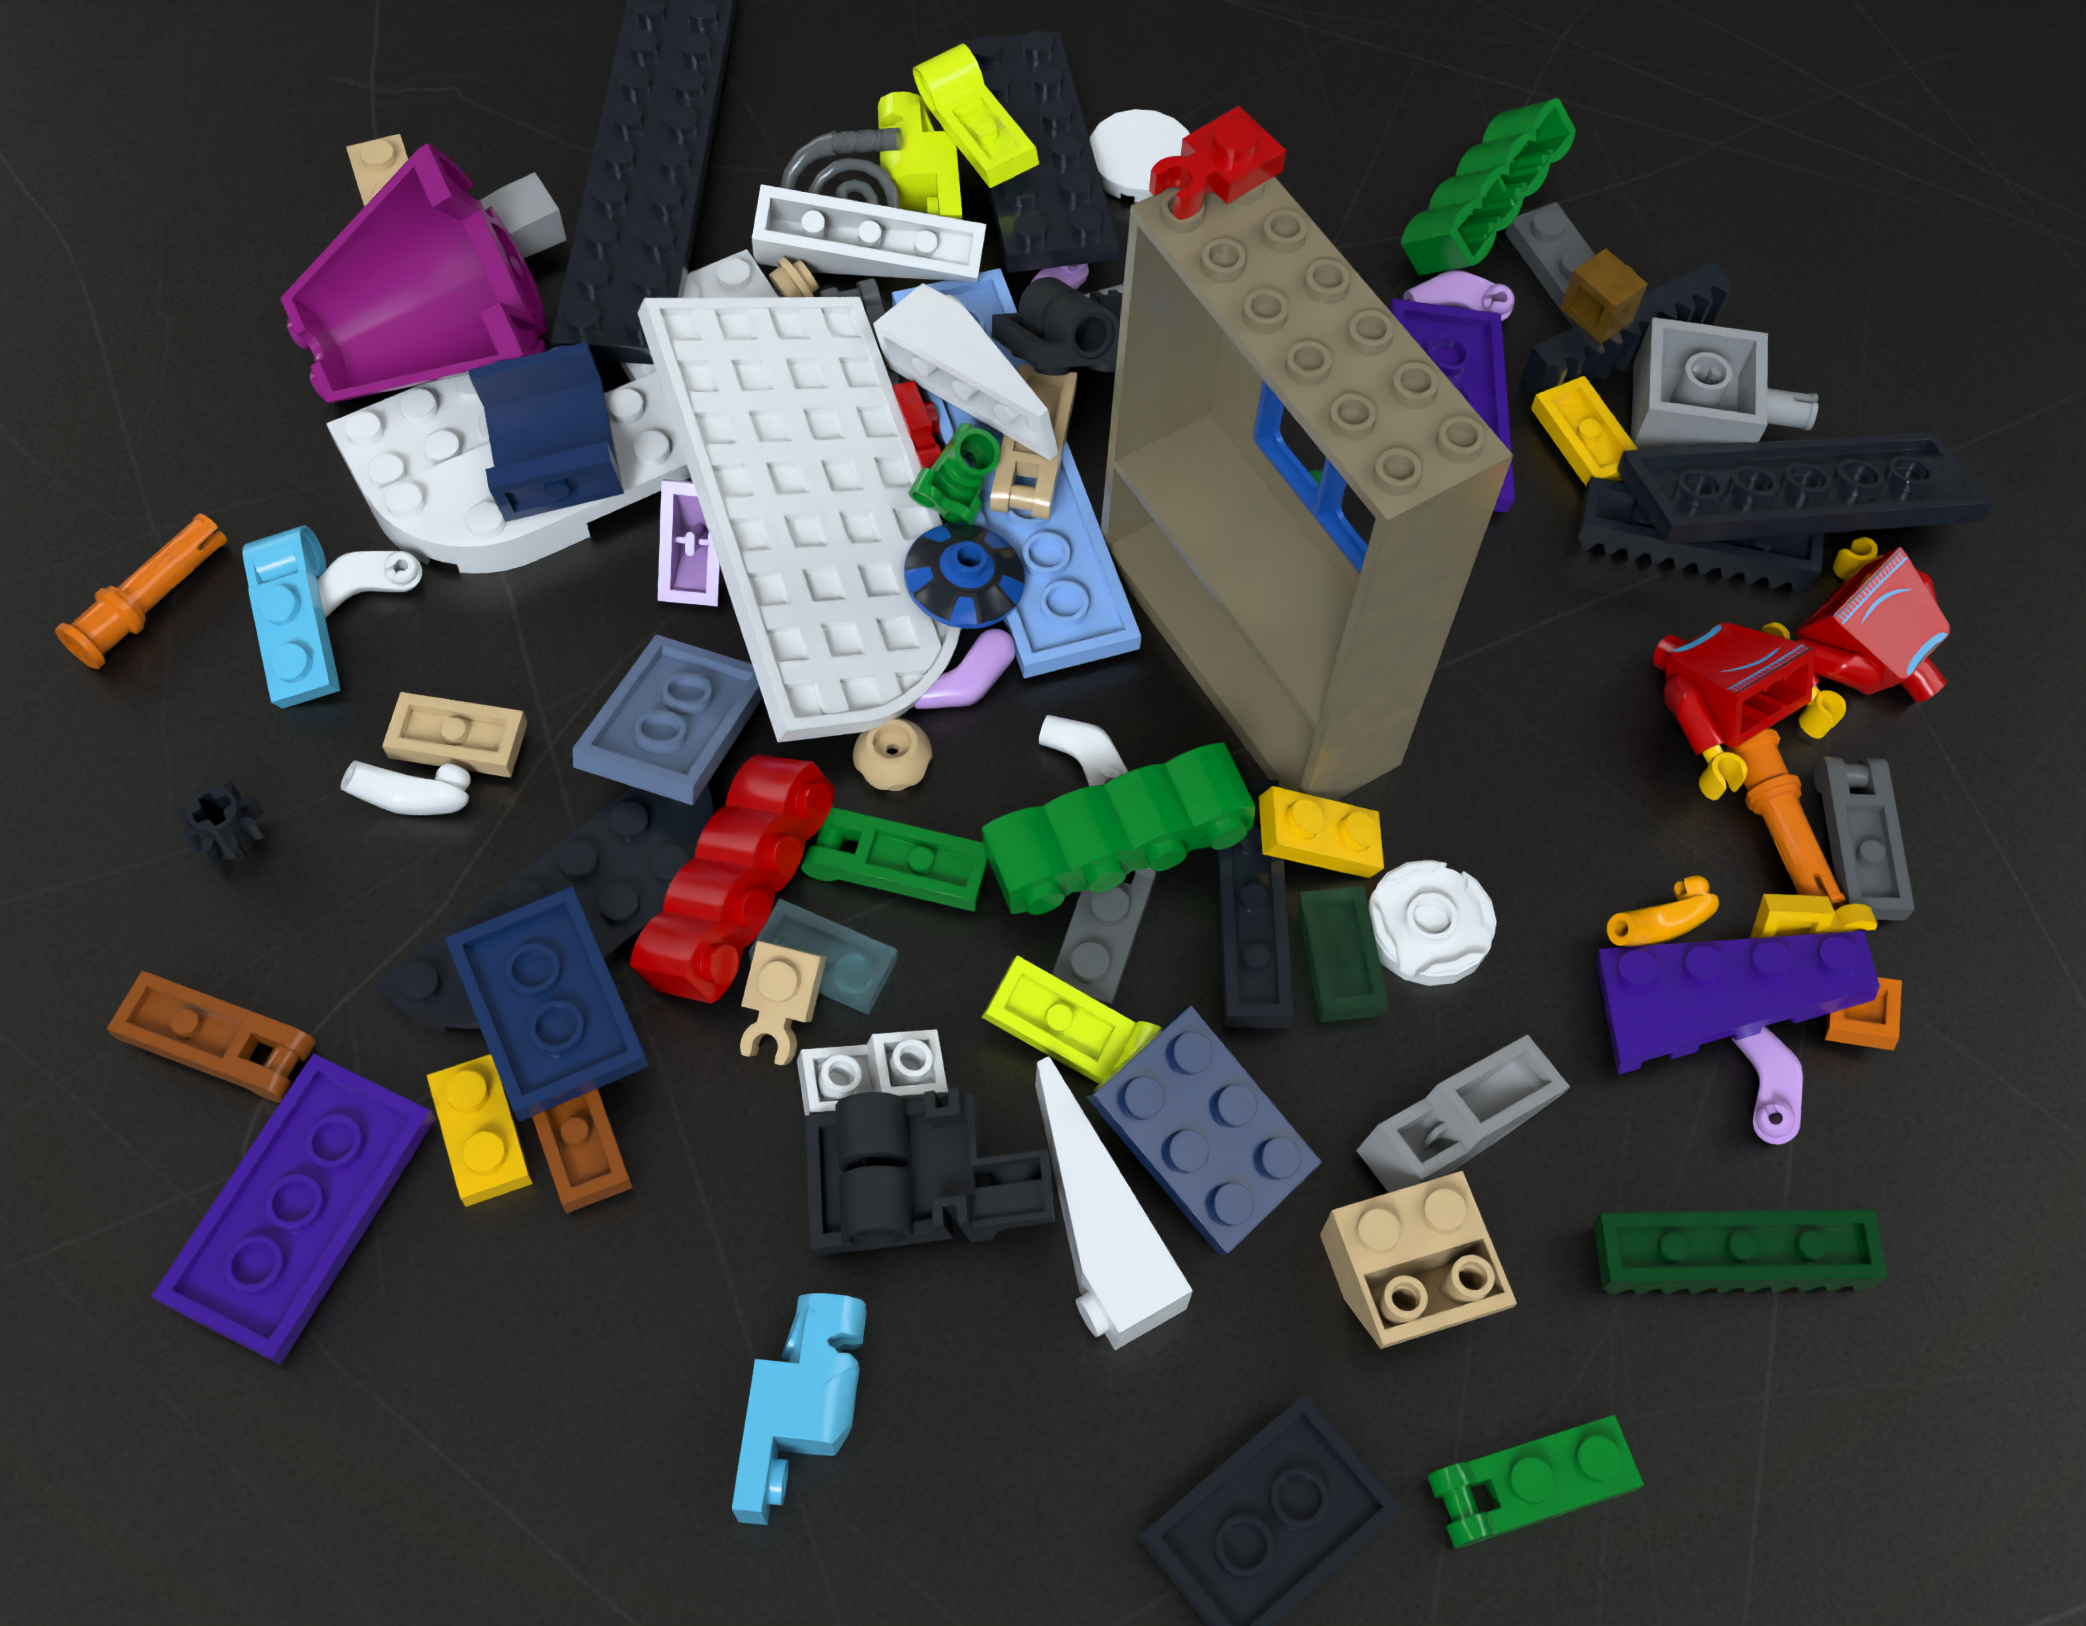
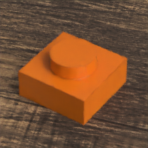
[1825,977,1902,1051]

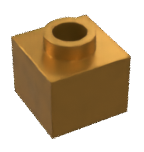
[1560,249,1648,344]

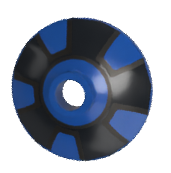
[904,523,1025,629]

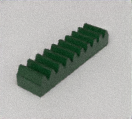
[1593,1209,1888,1294]

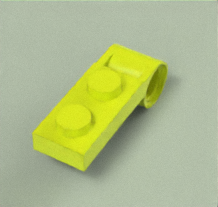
[913,43,1039,188]
[982,956,1161,1083]

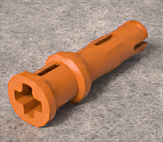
[55,513,228,669]
[1725,729,1846,910]

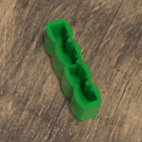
[1401,98,1576,276]
[982,743,1256,915]

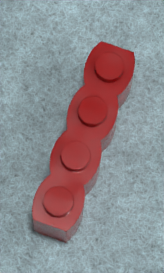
[630,754,835,1004]

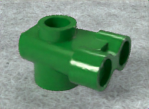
[909,423,1000,525]

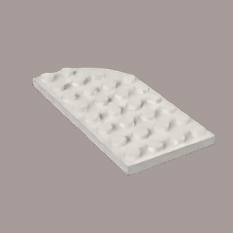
[638,297,961,742]

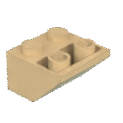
[1320,1171,1517,1349]

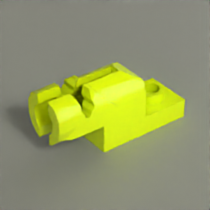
[878,92,962,220]

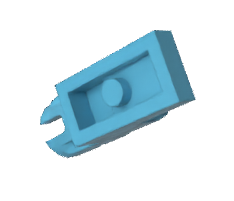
[732,1293,867,1525]

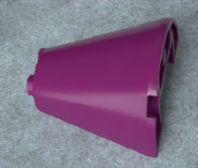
[280,143,548,403]

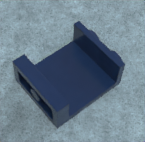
[468,342,624,522]

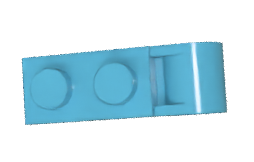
[243,525,341,709]

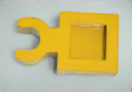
[1750,894,1878,938]

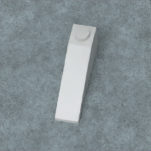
[752,184,986,282]
[873,283,1058,461]
[1035,1056,1193,1350]

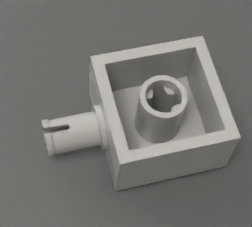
[1631,317,1818,450]

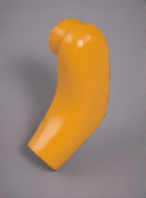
[1607,876,1719,947]

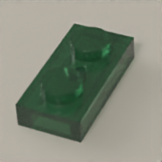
[1297,886,1389,1022]

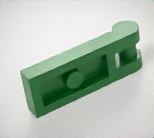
[801,807,990,912]
[1427,1415,1644,1549]

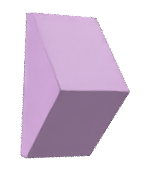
[658,479,724,606]

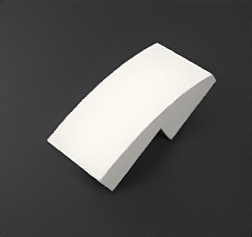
[797,1029,948,1116]

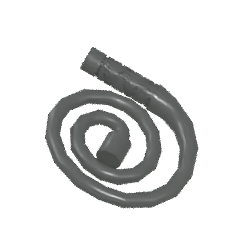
[780,128,903,209]

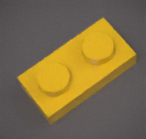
[1531,376,1638,486]
[1259,786,1384,878]
[427,1054,533,1207]

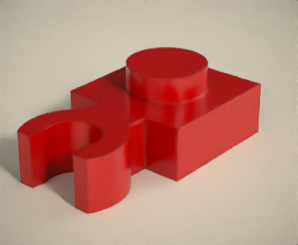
[1149,106,1286,220]
[892,380,942,469]

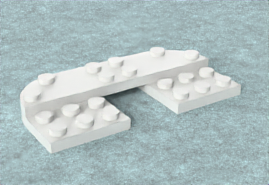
[327,249,778,573]

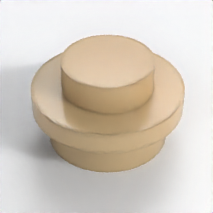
[769,257,819,297]

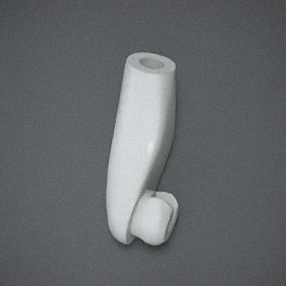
[317,551,422,618]
[1039,715,1129,786]
[341,760,471,815]

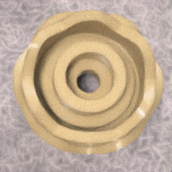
[853,717,932,791]

